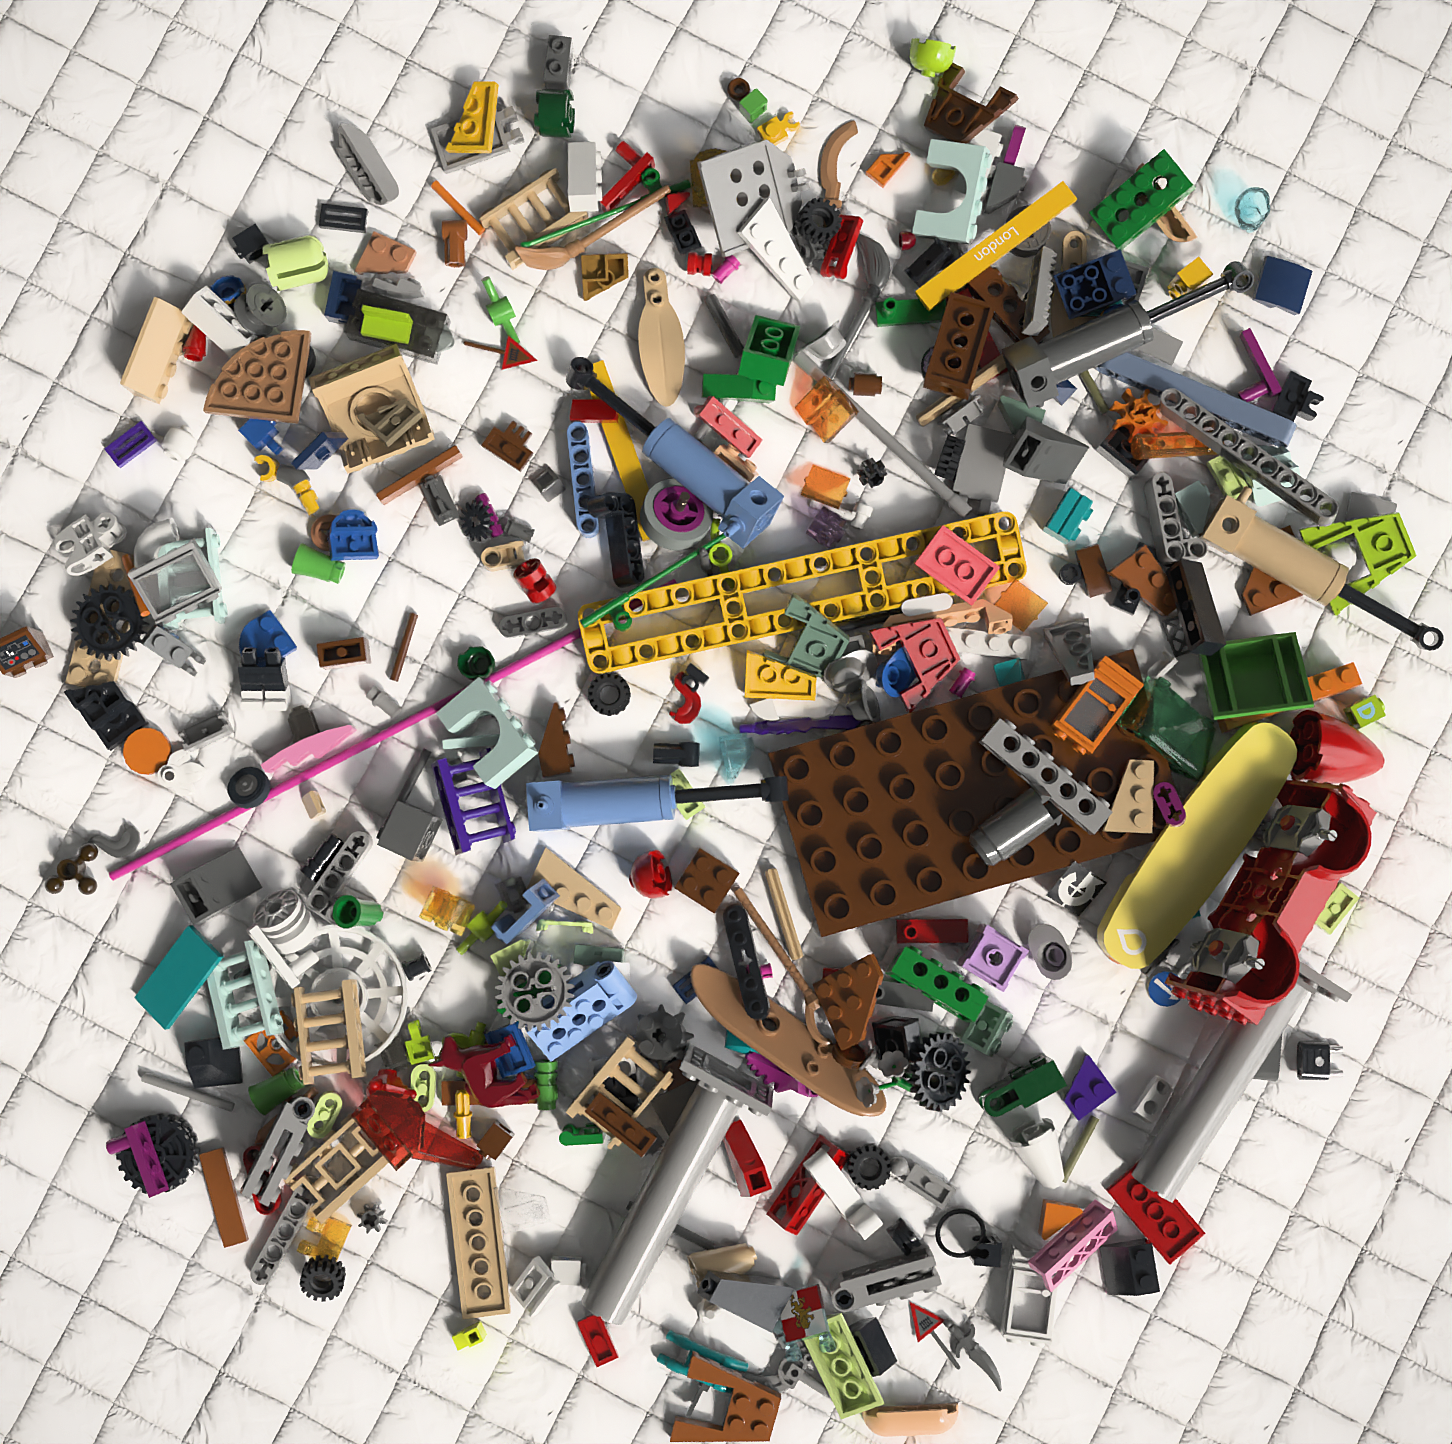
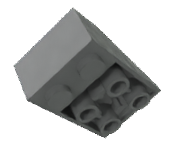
[1003,416,1089,484]
[170,847,263,925]

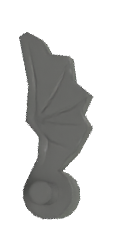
[686,1381,710,1418]

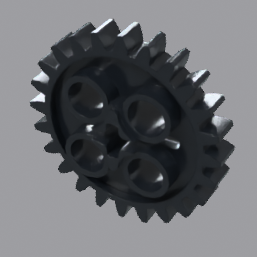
[70,584,150,661]
[907,1032,971,1112]

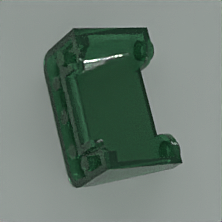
[1116,676,1216,782]

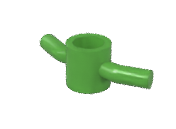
[481,276,520,344]

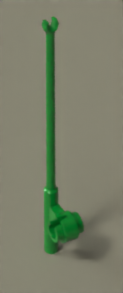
[520,168,691,248]
[579,533,726,632]

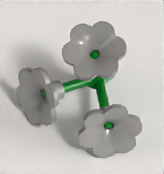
[856,1045,913,1108]

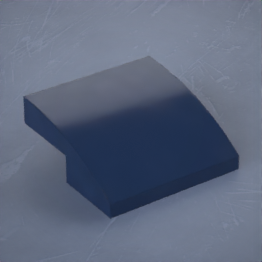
[1252,256,1313,316]

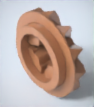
[311,514,337,551]

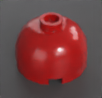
[629,850,672,899]

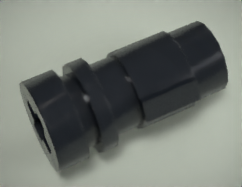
[299,833,345,883]

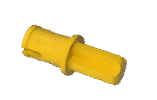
[453,1090,472,1139]

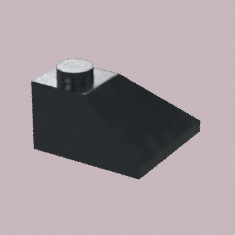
[184,1037,243,1088]

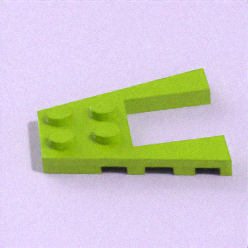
[1299,512,1417,616]

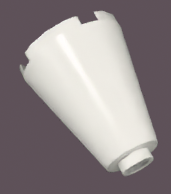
[1008,1118,1064,1189]

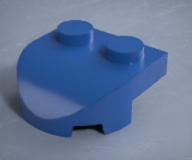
[328,509,379,561]
[239,610,297,657]

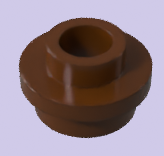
[727,78,750,102]

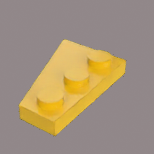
[445,81,499,153]
[745,650,817,701]

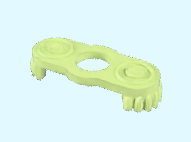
[536,919,593,934]

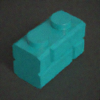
[1043,487,1094,544]

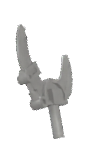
[743,1319,827,1396]

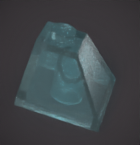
[719,733,755,786]

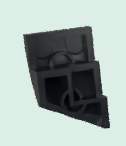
[64,681,149,751]

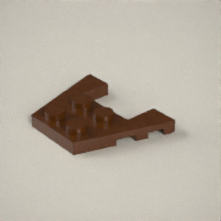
[923,63,1019,144]

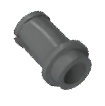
[504,519,535,543]

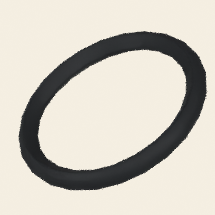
[935,1209,986,1258]

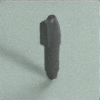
[699,548,713,577]

